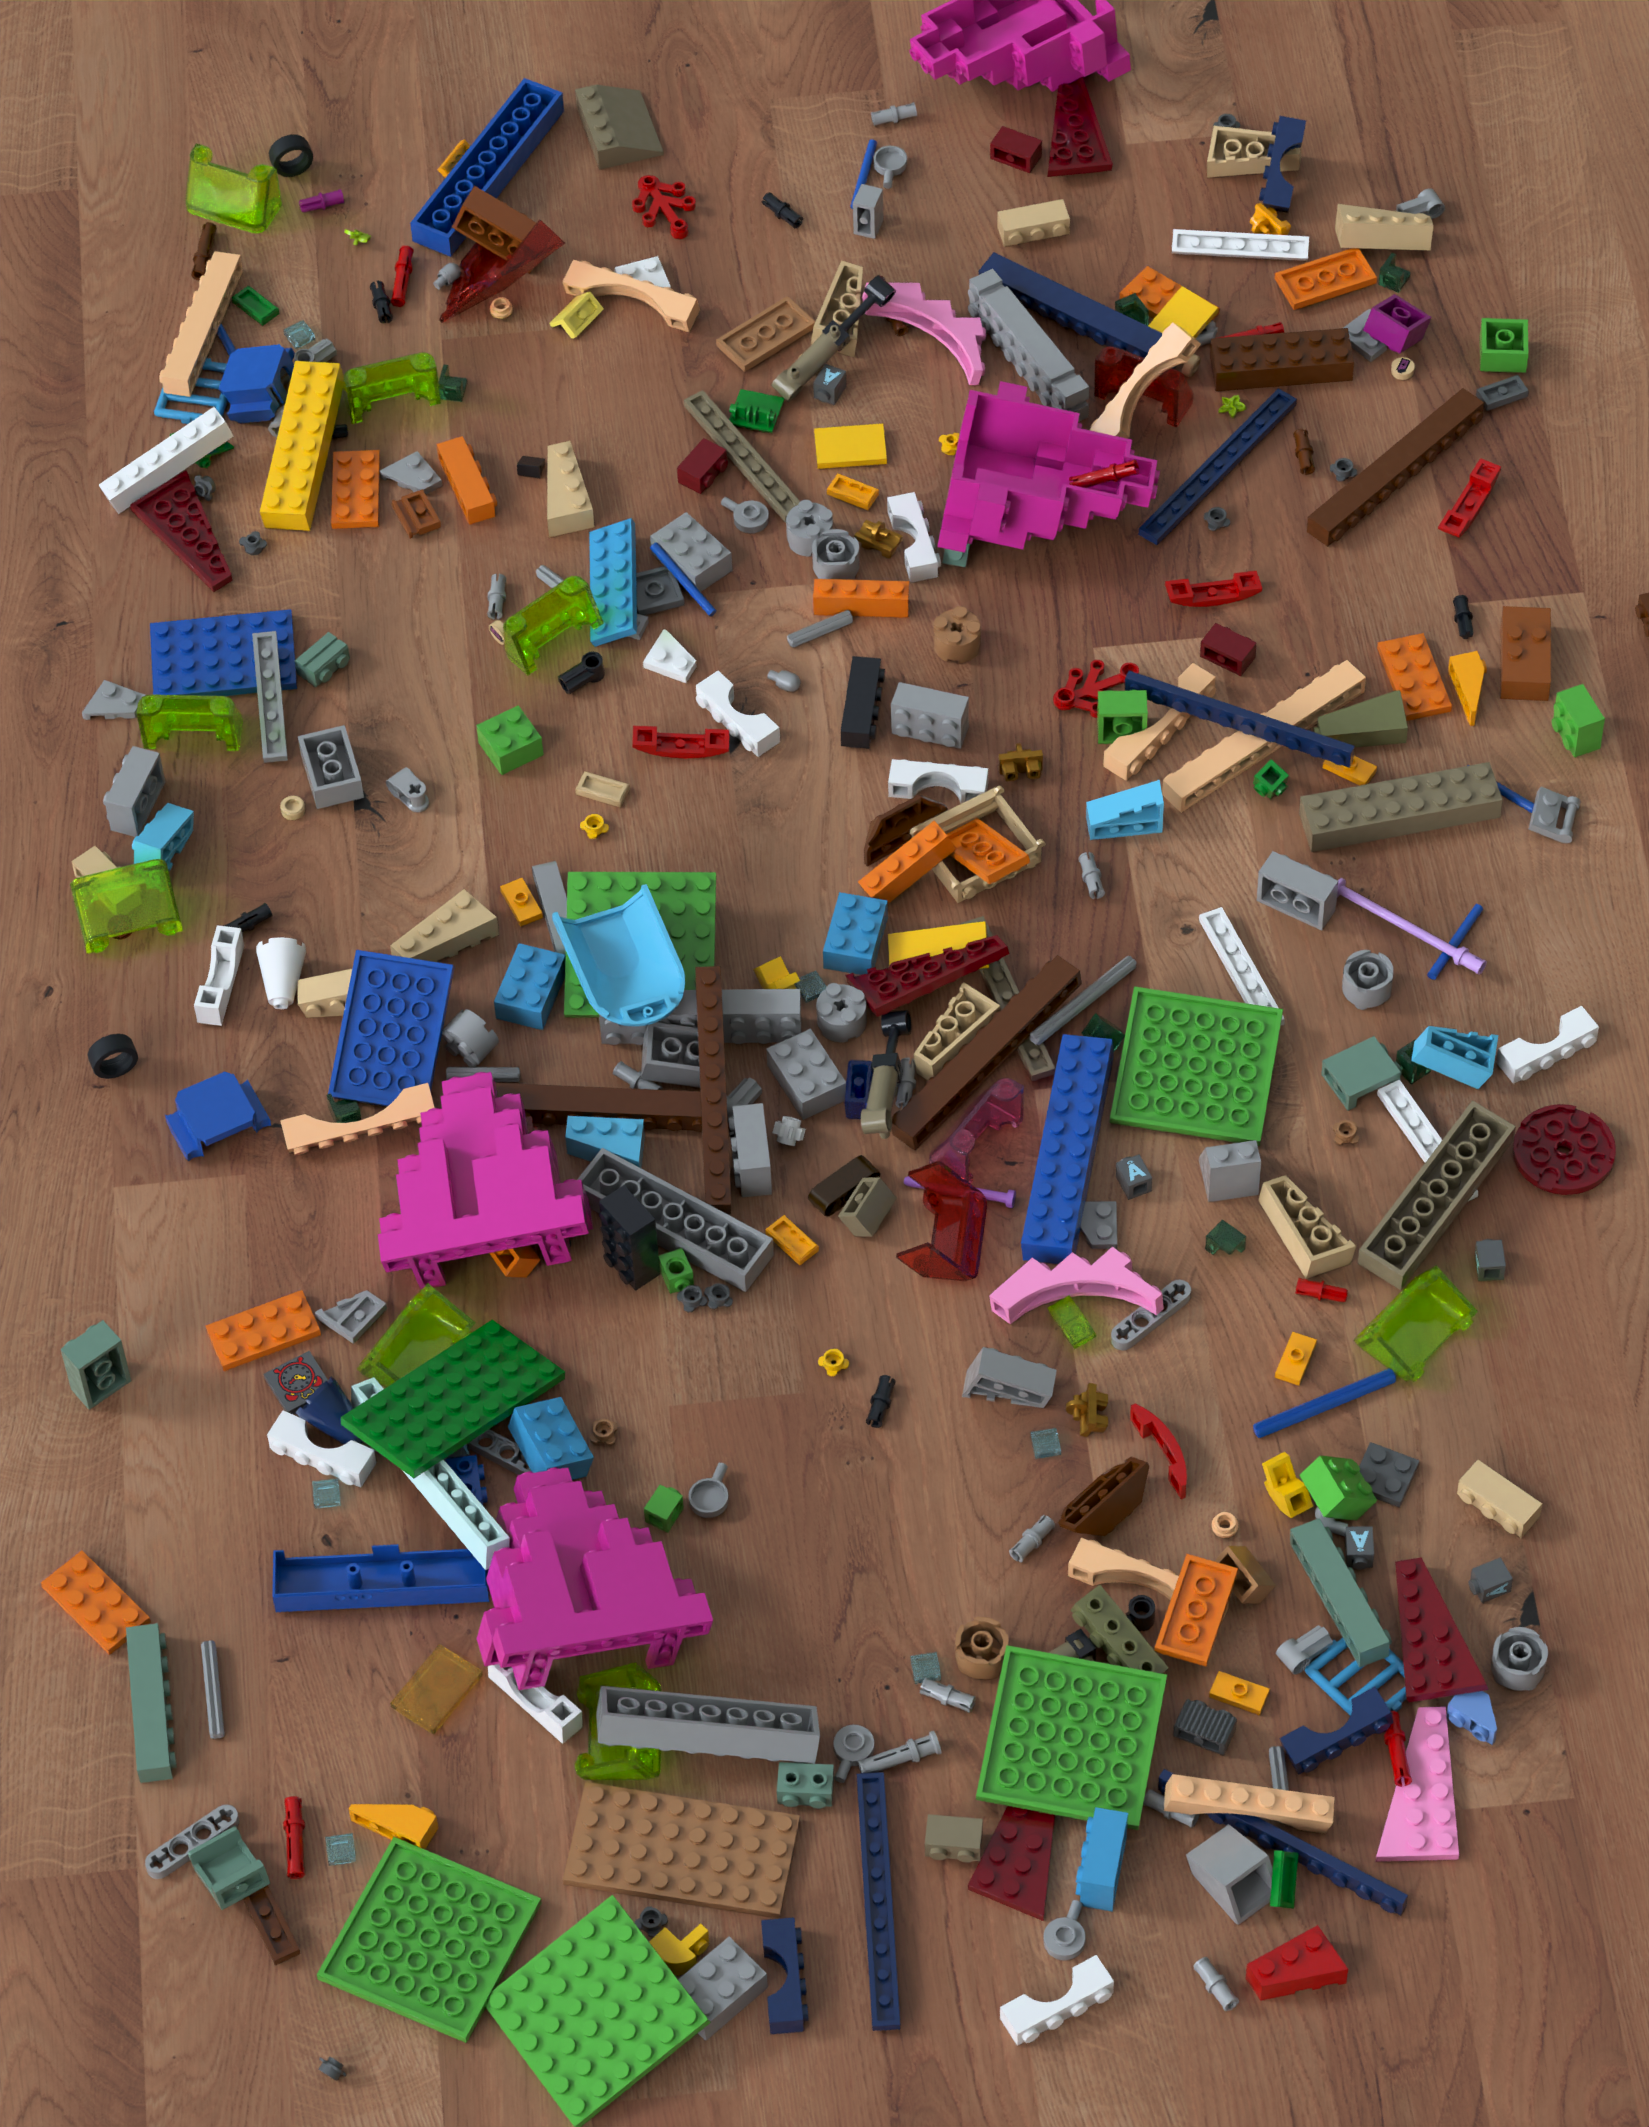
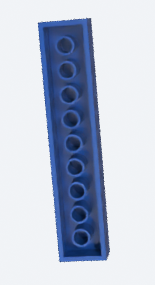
[410,78,564,257]
[1021,1034,1114,1264]

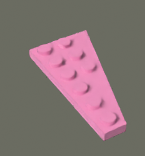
[1376,1707,1459,1862]

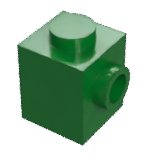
[1253,759,1289,800]

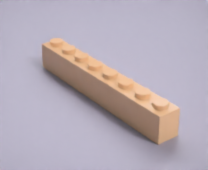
[159,251,243,397]

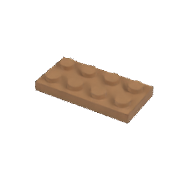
[716,296,816,372]

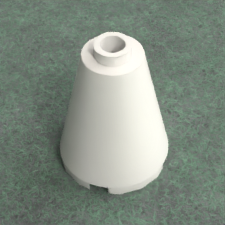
[256,937,306,1009]

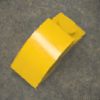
[753,956,800,989]
[1262,1452,1313,1518]
[649,1923,710,1975]

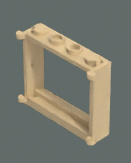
[910,786,1046,903]

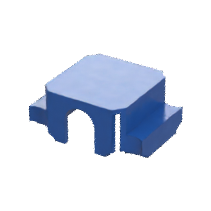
[219,344,295,423]
[165,1071,271,1162]

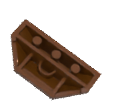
[864,795,948,866]
[1058,1457,1150,1536]

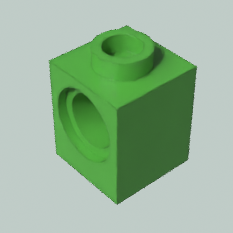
[659,1248,694,1294]
[644,1485,684,1533]

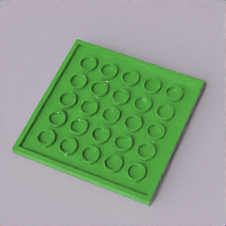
[564,872,717,1018]
[1110,986,1283,1146]
[976,1645,1167,1830]
[317,1837,542,2043]
[485,1895,711,2127]

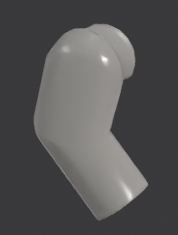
[1196,320,1218,346]
[1315,1507,1348,1537]

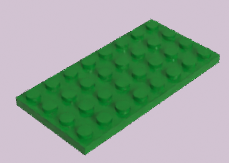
[341,1319,565,1479]

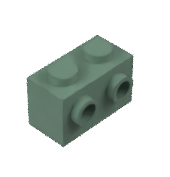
[777,1762,834,1808]

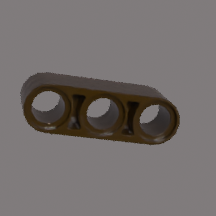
[808,1155,881,1217]

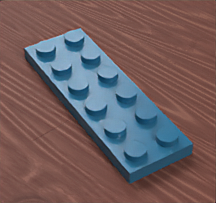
[589,518,637,647]

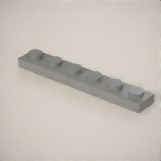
[252,631,288,763]

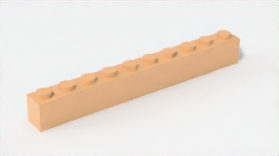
[1162,660,1366,813]

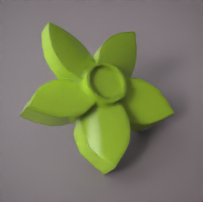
[344,229,371,245]
[1218,395,1246,418]

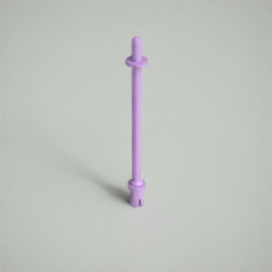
[1337,878,1487,975]

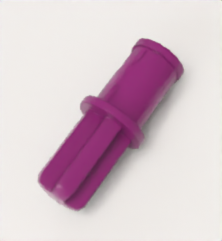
[299,189,344,212]

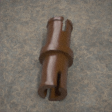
[1293,429,1315,475]

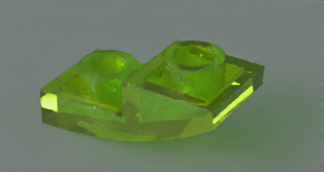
[1047,1295,1097,1349]

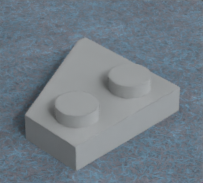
[379,451,442,494]
[82,680,147,720]
[1080,1201,1117,1249]
[315,1290,387,1344]

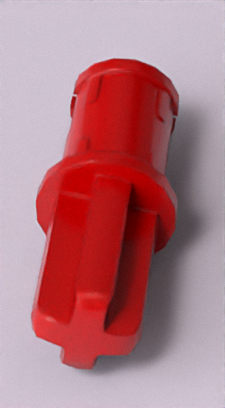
[1295,1278,1348,1302]

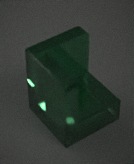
[1378,253,1411,293]
[1115,293,1149,326]
[438,364,468,402]
[1081,1013,1125,1051]
[1396,1039,1431,1084]
[326,1093,362,1123]
[1205,1220,1246,1255]

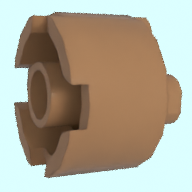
[934,606,981,663]
[955,1617,1009,1680]

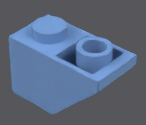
[1446,1691,1497,1745]

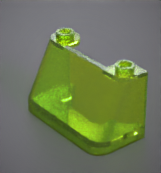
[185,143,282,233]
[343,352,441,424]
[503,576,604,676]
[136,694,243,751]
[70,859,183,954]
[1354,1265,1478,1382]
[356,1283,476,1388]
[575,1662,662,1780]

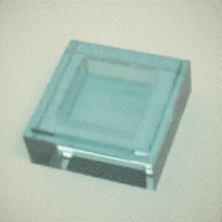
[284,320,315,349]
[794,971,827,1003]
[1030,1428,1061,1459]
[312,1478,341,1509]
[910,1652,941,1684]
[325,1833,356,1866]

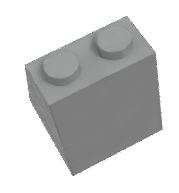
[1199,1140,1261,1202]
[1186,1824,1273,1925]

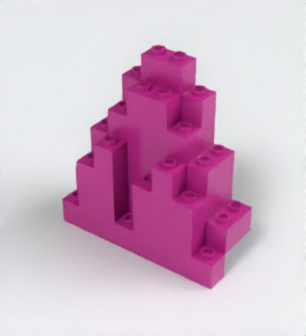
[909,0,1131,92]
[937,381,1160,553]
[378,1072,593,1290]
[476,1468,713,1690]

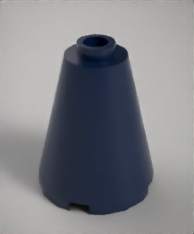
[296,1376,364,1445]

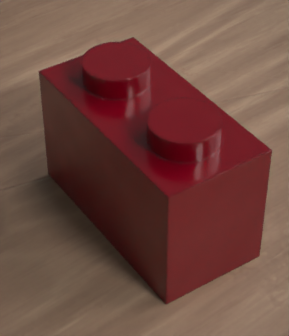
[990,126,1042,173]
[677,438,728,494]
[1200,623,1257,676]

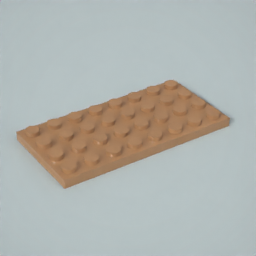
[563,1782,800,1919]

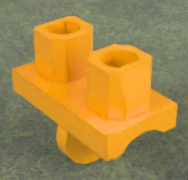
[1249,203,1291,235]

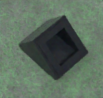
[517,456,545,478]

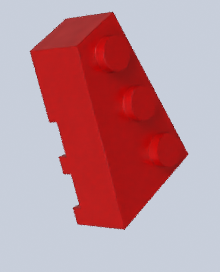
[1245,1925,1348,2001]

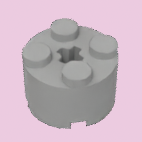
[786,500,833,556]
[812,529,860,580]
[1342,950,1393,1010]
[816,983,867,1042]
[441,1009,499,1067]
[1491,1627,1548,1691]

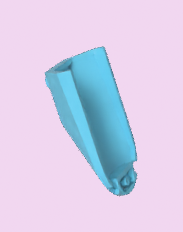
[552,884,685,1026]

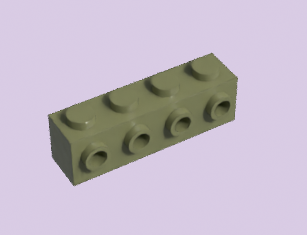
[1071,1584,1169,1674]

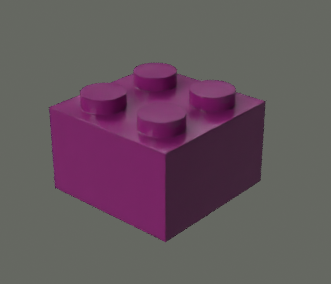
[1363,294,1432,353]

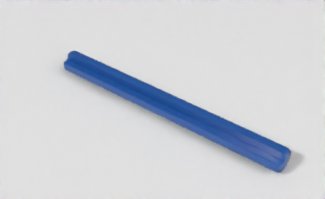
[1253,1368,1396,1438]

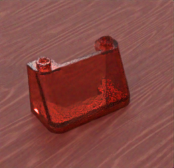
[1094,346,1194,427]

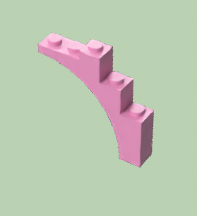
[862,283,986,385]
[989,1247,1164,1324]

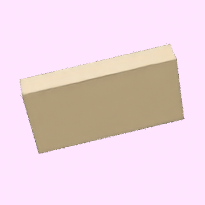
[575,771,630,808]

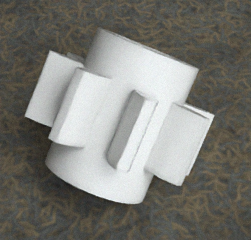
[772,1116,806,1146]

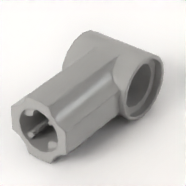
[1396,188,1445,219]
[294,339,337,364]
[726,1077,762,1123]
[1276,1625,1333,1675]

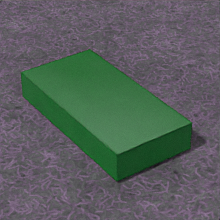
[232,285,279,326]
[1270,1850,1298,1909]

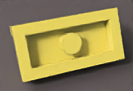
[549,292,603,339]

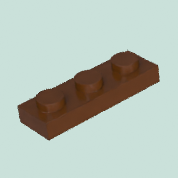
[243,1885,300,1966]

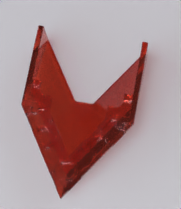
[439,220,565,323]

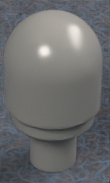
[433,263,461,290]
[767,670,801,692]

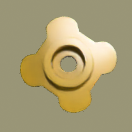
[939,433,959,455]
[580,814,609,839]
[818,1349,849,1377]

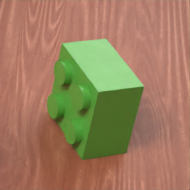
[1480,318,1528,373]
[1551,684,1605,758]
[1097,690,1148,744]
[476,705,544,775]
[1299,1455,1377,1520]

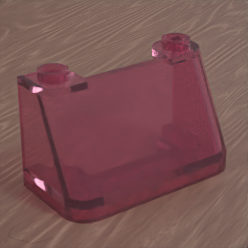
[929,1078,1024,1186]

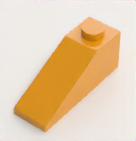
[1448,651,1487,726]
[349,1804,438,1849]

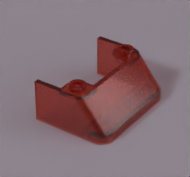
[896,1160,987,1281]

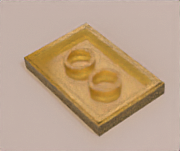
[390,1644,483,1734]

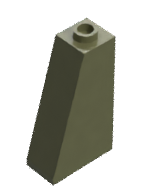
[1313,690,1408,748]

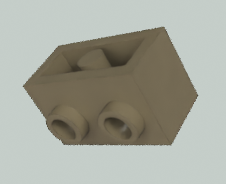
[838,1178,897,1237]
[925,1814,983,1863]

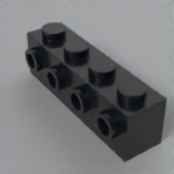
[840,656,885,749]

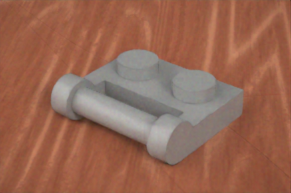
[1528,787,1581,843]

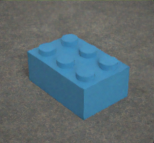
[823,892,888,975]
[494,943,566,1030]
[508,1397,594,1480]
[1076,1807,1128,1912]

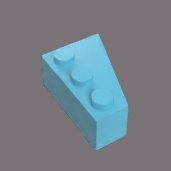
[1086,780,1164,840]
[132,803,194,888]
[1411,1026,1498,1089]
[565,1116,645,1169]

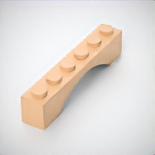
[563,259,700,332]
[1089,322,1201,439]
[1104,663,1216,781]
[280,1083,435,1155]
[1068,1538,1229,1623]
[1164,1774,1334,1834]

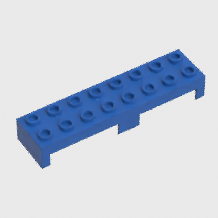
[273,1544,489,1612]

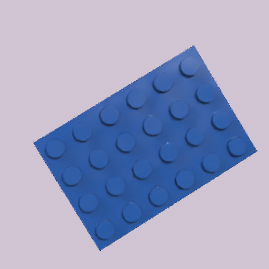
[150,609,297,703]
[328,950,455,1107]

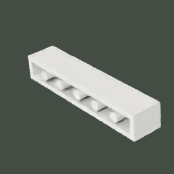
[99,407,233,514]

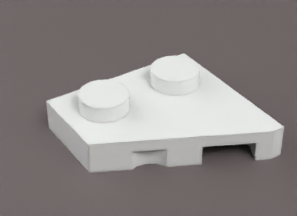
[615,256,671,288]
[643,630,697,683]

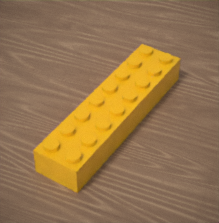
[260,361,345,531]

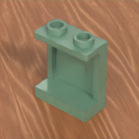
[1321,1036,1402,1111]
[188,1826,270,1910]

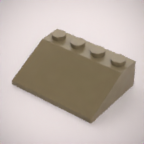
[575,85,664,170]

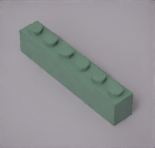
[1290,1518,1392,1667]
[126,1623,177,1783]

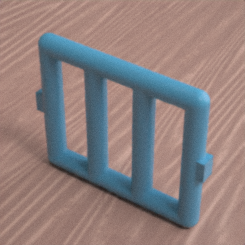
[154,358,228,424]
[1305,1637,1407,1715]

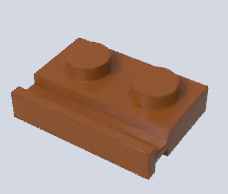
[391,489,441,539]

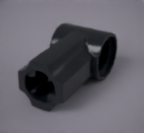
[558,651,605,694]

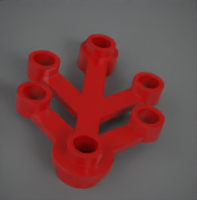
[632,175,696,239]
[1053,660,1139,718]

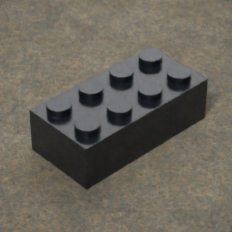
[599,1185,660,1291]

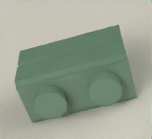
[295,632,350,688]

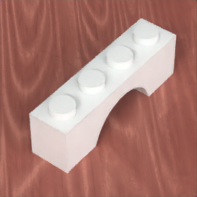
[887,492,941,583]
[696,671,780,757]
[888,759,988,804]
[194,925,244,1026]
[1496,1006,1599,1084]
[267,1411,376,1488]
[488,1664,582,1744]
[1000,1955,1114,2046]

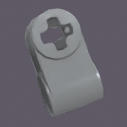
[386,767,429,812]

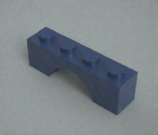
[1259,116,1306,213]
[1280,1687,1394,1775]
[761,1917,809,2035]

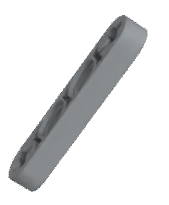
[1111,1280,1191,1351]
[469,1429,531,1475]
[145,1805,239,1879]

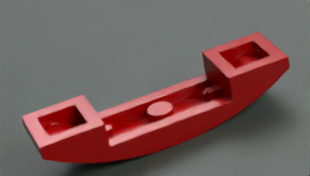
[1438,458,1501,538]
[1165,570,1263,607]
[632,725,729,758]
[1130,1403,1187,1499]

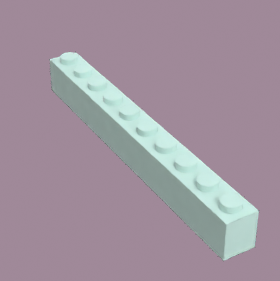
[351,1377,510,1570]

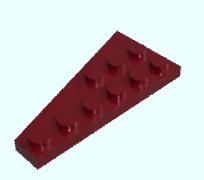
[1047,77,1113,177]
[130,470,233,592]
[845,935,1010,1017]
[1395,1557,1489,1703]
[968,1806,1055,1921]

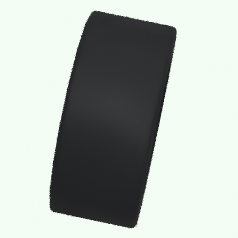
[269,134,314,177]
[87,1034,138,1079]

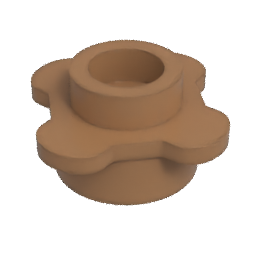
[1333,1120,1359,1145]
[590,1419,618,1445]

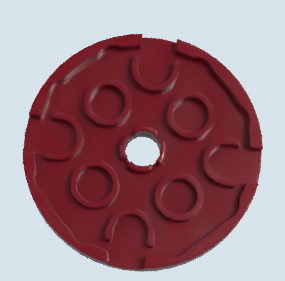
[1513,1104,1616,1195]

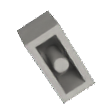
[853,184,884,239]

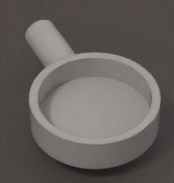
[874,146,907,189]
[721,497,769,534]
[689,1463,729,1518]
[833,1725,874,1783]
[1043,1900,1085,1960]

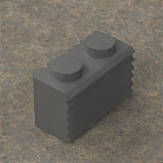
[1173,1699,1237,1756]

